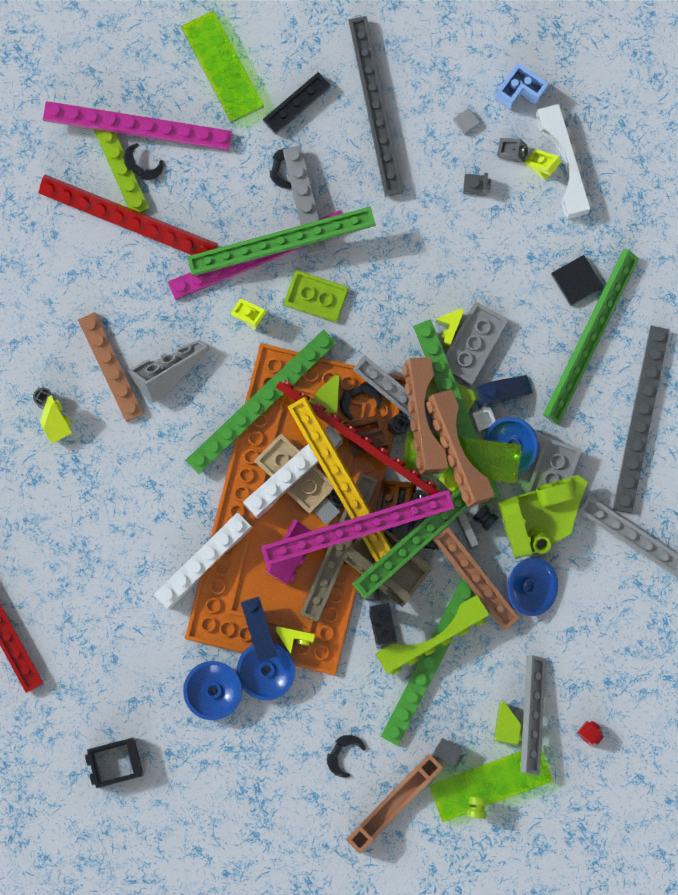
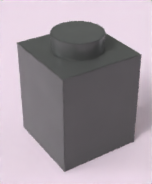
[432,738,464,767]

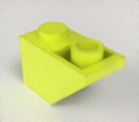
[40,395,72,444]

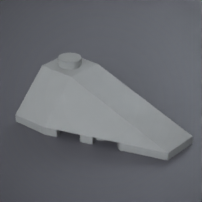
[128,340,210,402]

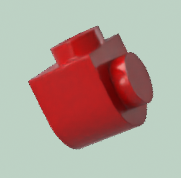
[577,721,604,746]

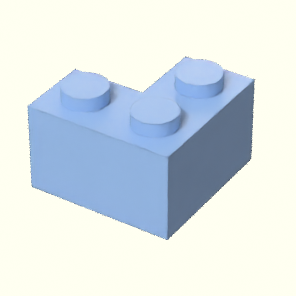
[495,63,549,109]

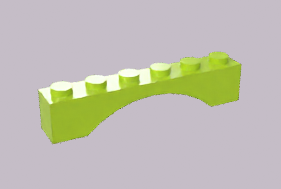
[375,595,489,676]

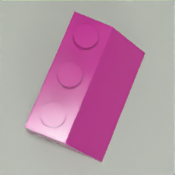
[266,519,312,586]

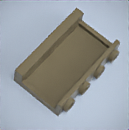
[342,529,433,607]

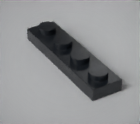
[263,72,331,135]

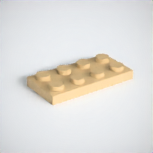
[254,434,333,515]

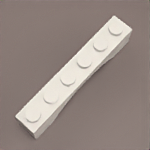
[535,104,592,220]
[243,425,343,520]
[154,512,253,609]

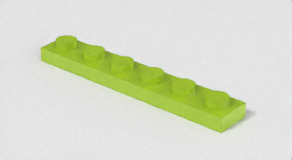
[93,109,149,213]

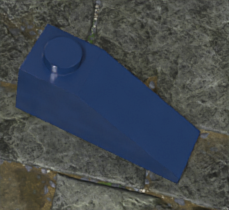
[473,375,533,409]
[241,597,278,662]

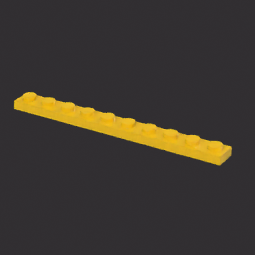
[288,397,392,562]

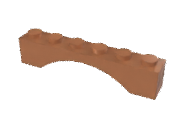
[402,357,448,475]
[425,389,495,508]
[346,754,443,854]

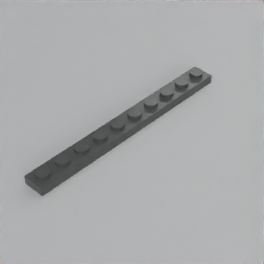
[348,16,403,197]
[612,325,670,514]

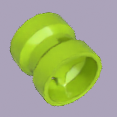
[466,796,488,819]

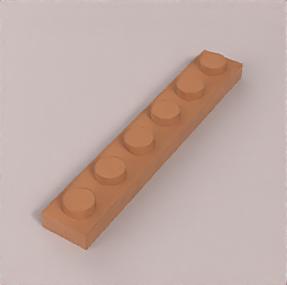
[78,312,143,422]
[432,527,520,631]

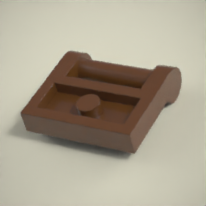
[343,412,390,456]
[376,481,417,511]

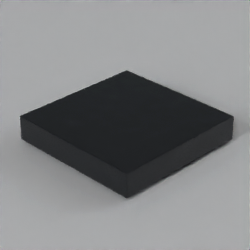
[551,255,603,306]

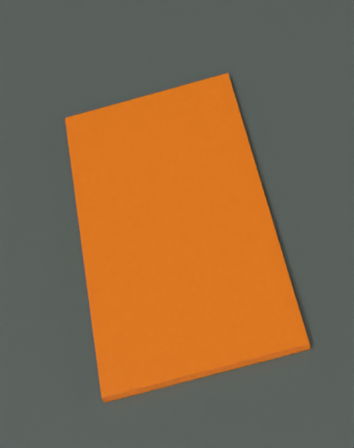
[185,343,406,676]

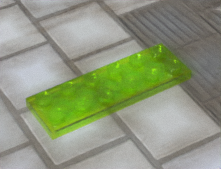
[181,10,264,123]
[403,430,522,484]
[428,750,553,823]

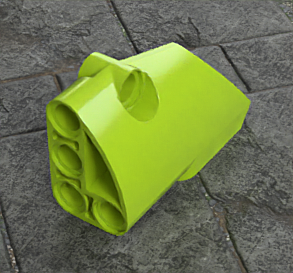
[498,475,588,559]

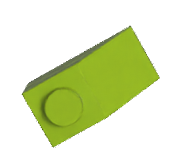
[311,375,339,416]
[493,701,523,745]

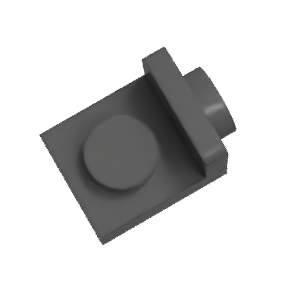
[497,138,528,162]
[463,173,491,196]

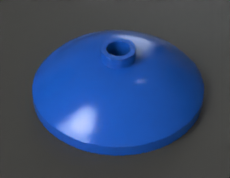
[483,417,539,475]
[507,558,558,616]
[237,643,295,701]
[183,661,242,720]

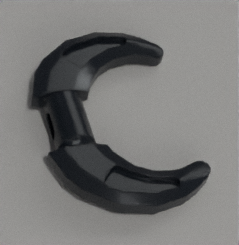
[124,143,164,180]
[269,148,292,188]
[340,383,382,420]
[327,735,366,778]

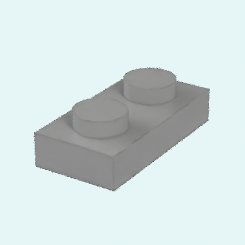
[457,511,480,549]

